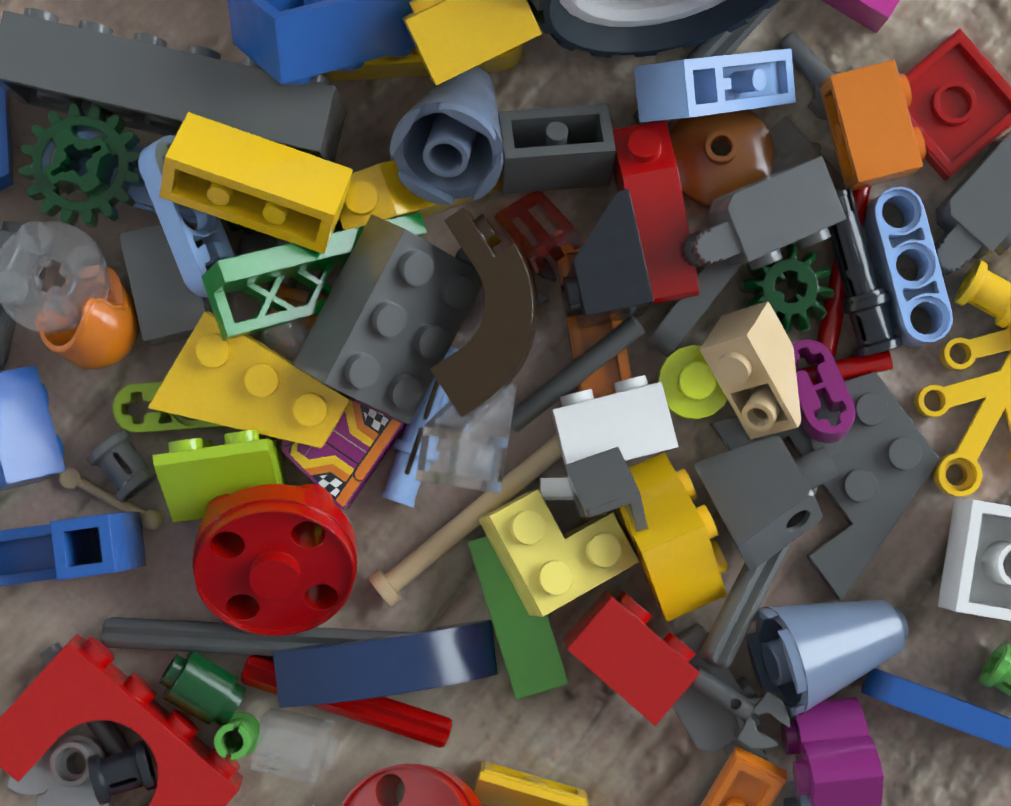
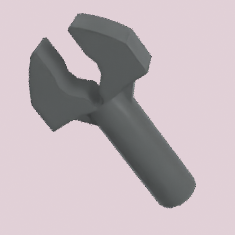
[779,32,854,121]
[690,667,790,749]

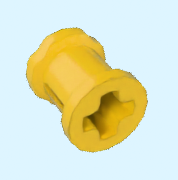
[954,259,1011,328]

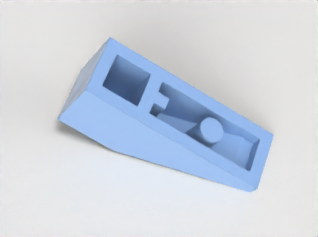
[634,49,796,123]

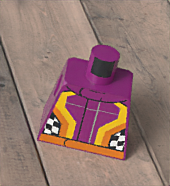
[279,395,406,510]

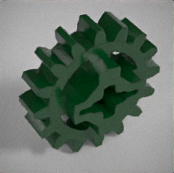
[19,103,145,228]

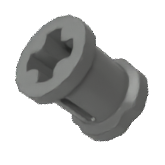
[87,430,157,503]

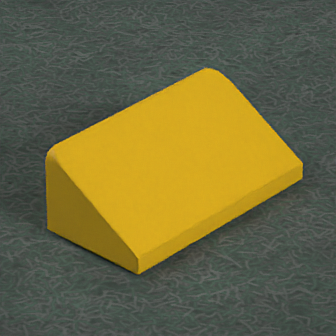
[473,761,589,806]

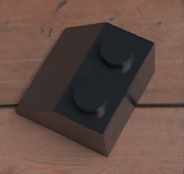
[560,189,654,329]

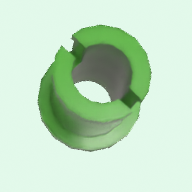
[214,712,263,760]

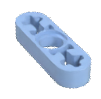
[138,135,235,298]

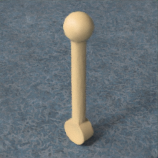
[59,467,163,531]

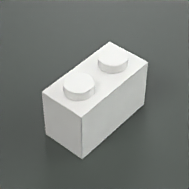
[551,375,679,465]

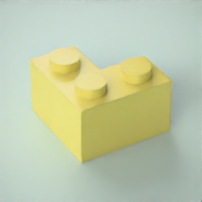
[478,490,639,617]

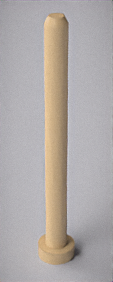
[368,434,562,607]

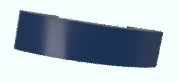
[272,619,498,708]

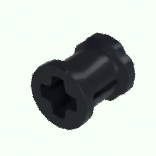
[87,740,157,805]

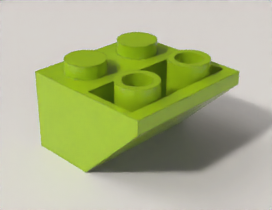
[152,430,288,523]

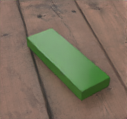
[468,536,569,700]

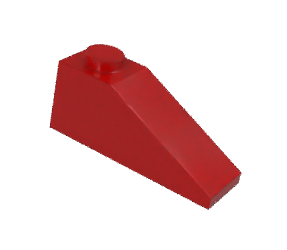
[613,120,700,304]

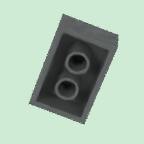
[293,214,483,425]

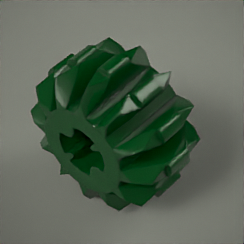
[739,243,834,334]

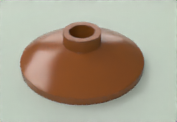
[670,109,774,207]

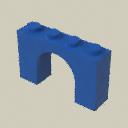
[0,512,147,587]

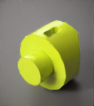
[656,345,728,421]

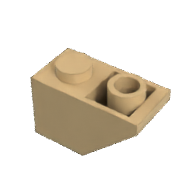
[699,301,801,440]

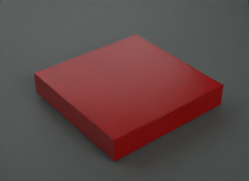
[905,28,1011,181]

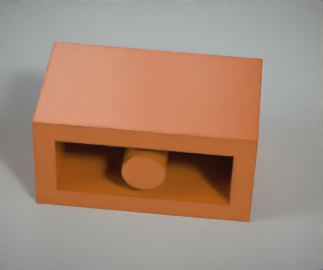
[819,59,926,191]

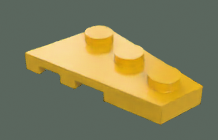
[148,311,352,448]

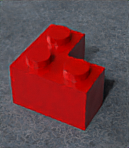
[563,590,700,726]

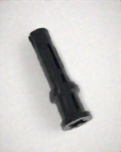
[828,188,904,358]

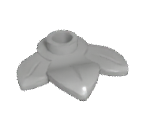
[7,735,111,806]

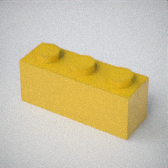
[159,112,353,254]

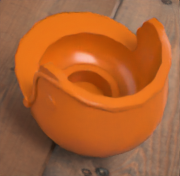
[36,265,140,370]

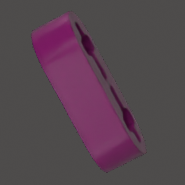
[792,339,856,443]

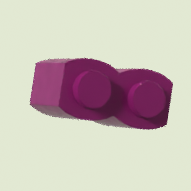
[781,697,884,806]

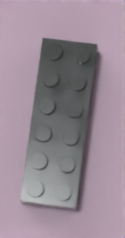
[0,8,346,163]

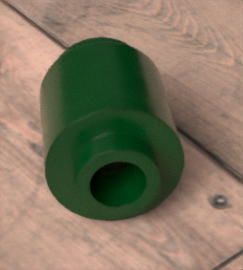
[159,650,246,726]

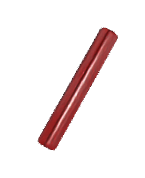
[241,655,452,748]

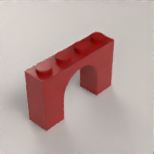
[0,633,243,806]

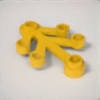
[914,322,1011,497]

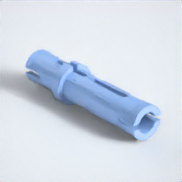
[381,346,459,508]

